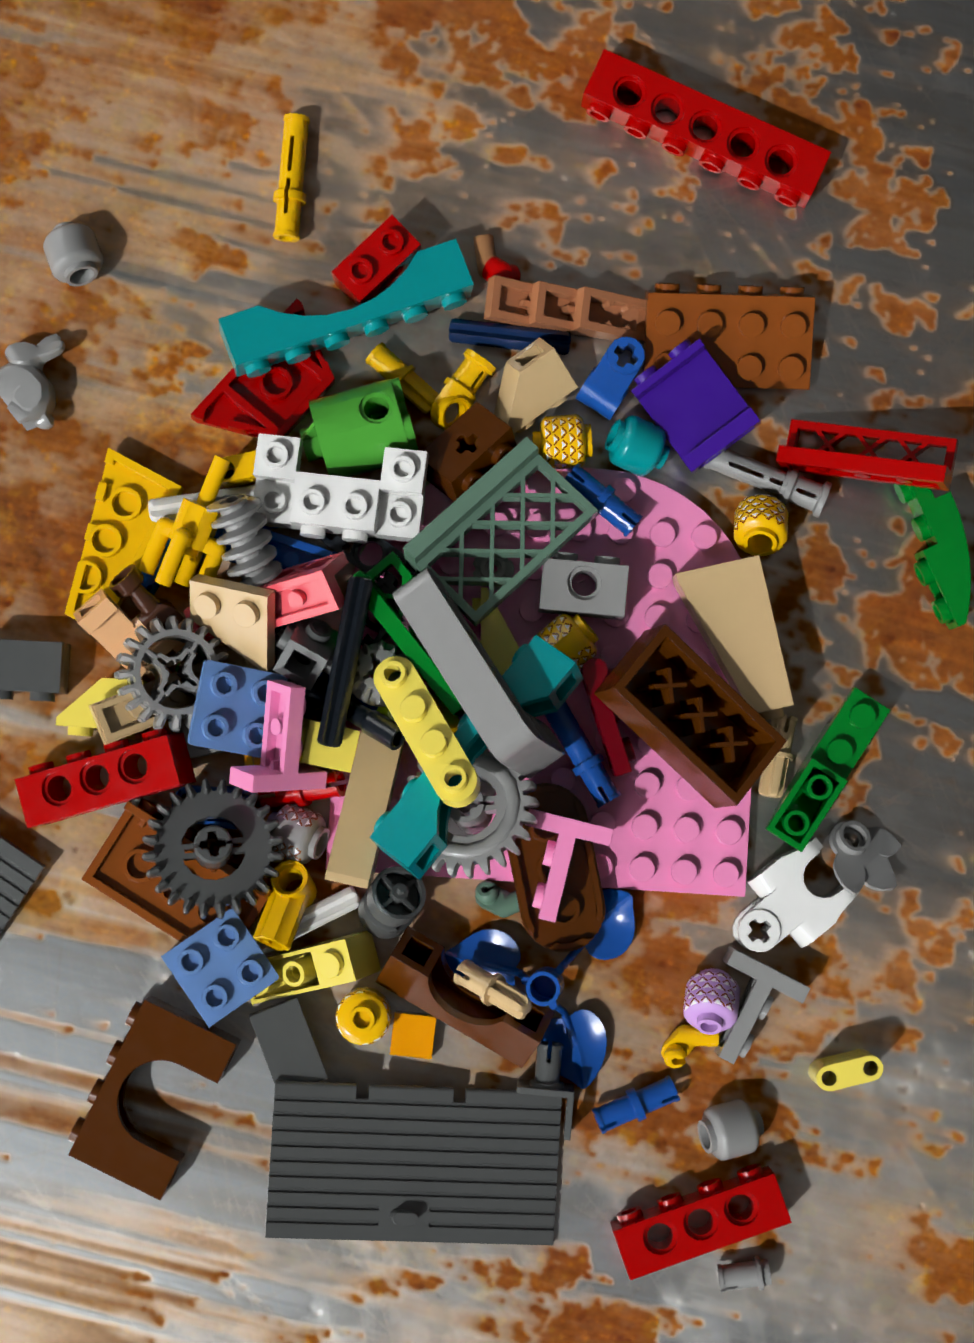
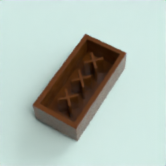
[594,624,787,808]

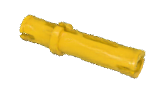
[273,113,310,242]

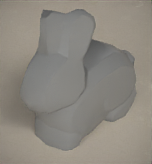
[0,334,65,431]

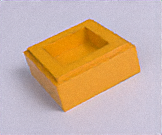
[390,1011,436,1059]

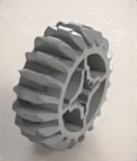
[114,615,229,732]

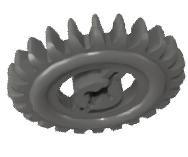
[142,778,284,919]

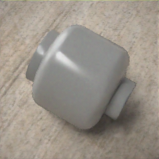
[43,222,104,287]
[697,1099,764,1161]

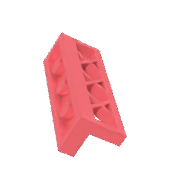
[183,551,349,643]

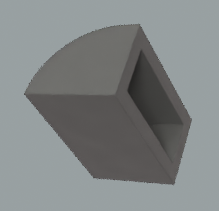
[249,997,328,1083]

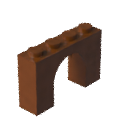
[68,995,241,1200]

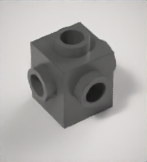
[273,617,338,691]

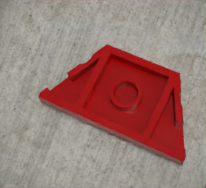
[191,298,335,438]

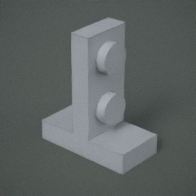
[714,946,811,1064]

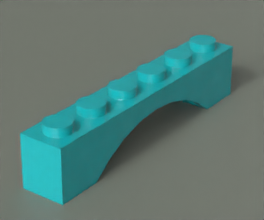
[219,239,474,378]
[369,635,584,880]

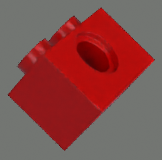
[331,215,422,306]

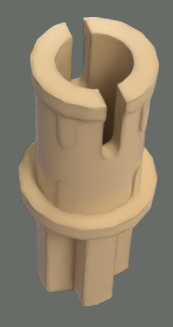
[758,714,798,798]
[454,959,533,1019]

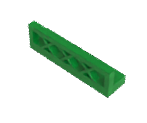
[347,551,465,716]

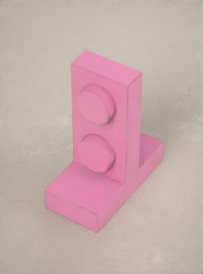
[229,680,327,793]
[525,808,614,923]

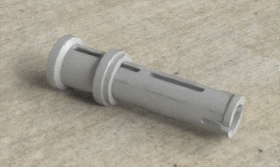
[704,449,832,518]

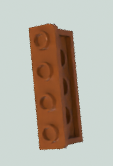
[643,283,815,390]
[82,798,273,942]

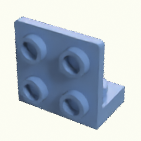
[187,660,287,758]
[161,909,279,1027]

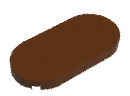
[508,783,605,952]

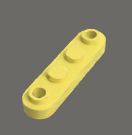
[373,656,481,808]

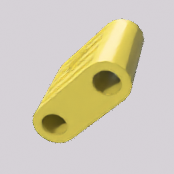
[808,1049,884,1091]

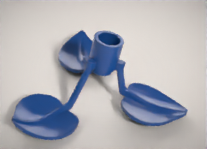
[445,889,635,1089]

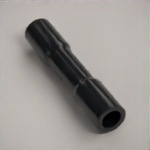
[295,676,406,750]

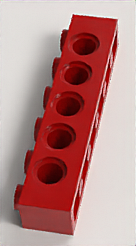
[581,49,831,208]

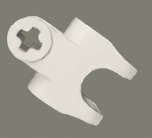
[732,837,860,952]

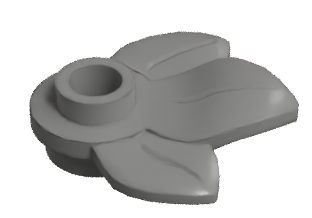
[829,820,902,895]

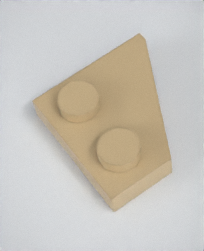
[189,574,275,672]

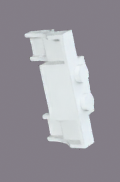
[253,433,429,544]

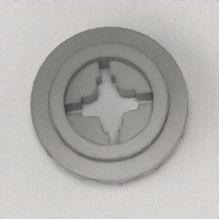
[352,639,410,707]

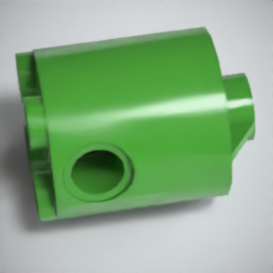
[299,377,418,477]

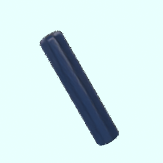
[448,318,571,355]

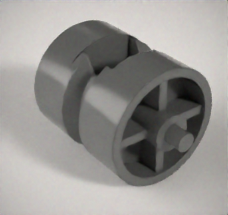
[358,866,426,939]

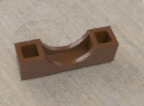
[375,926,555,1068]

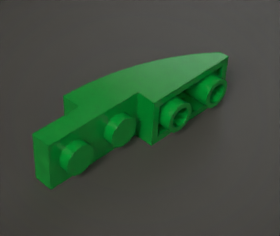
[893,484,971,630]
[765,687,891,852]

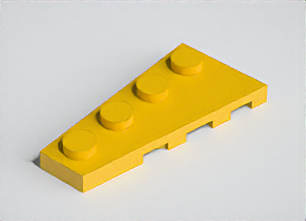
[65,448,184,620]

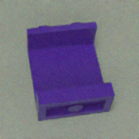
[631,338,761,474]

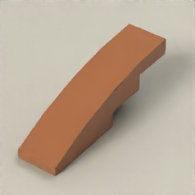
[484,275,646,344]

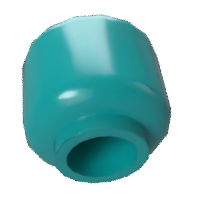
[605,415,670,477]

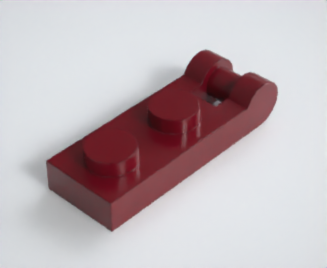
[580,658,636,777]

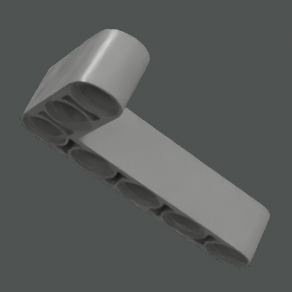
[392,568,565,779]

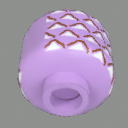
[683,968,740,1035]

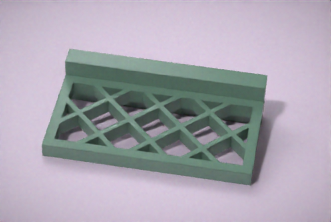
[403,437,598,627]

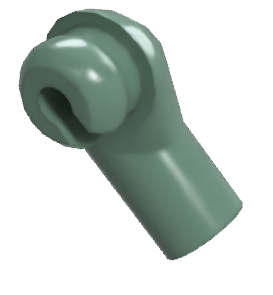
[475,881,520,918]

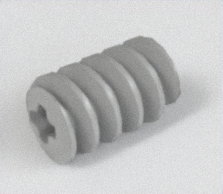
[206,494,282,587]

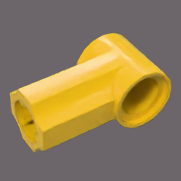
[253,860,317,951]

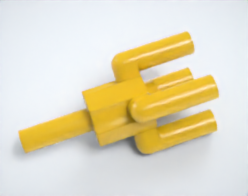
[138,455,231,587]

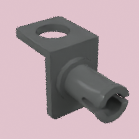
[516,1041,574,1141]

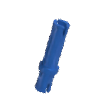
[545,701,622,808]

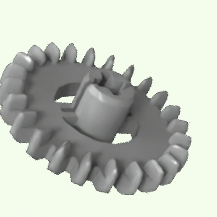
[400,748,540,879]

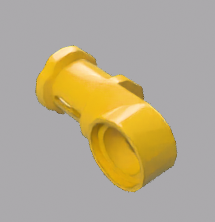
[430,348,496,430]

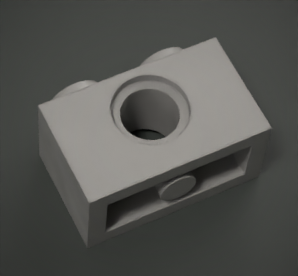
[538,552,629,620]

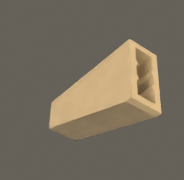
[672,555,794,720]
[324,730,404,889]

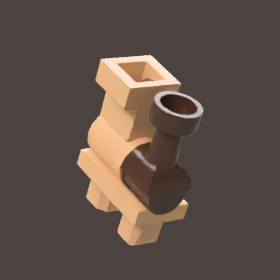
[73,564,197,682]

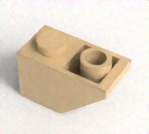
[494,337,578,434]

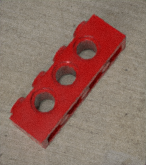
[14,728,196,829]
[610,1164,792,1280]

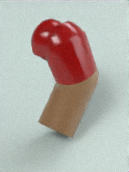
[473,234,521,282]

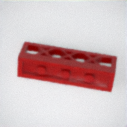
[776,419,959,491]

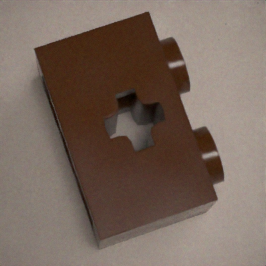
[423,402,517,501]

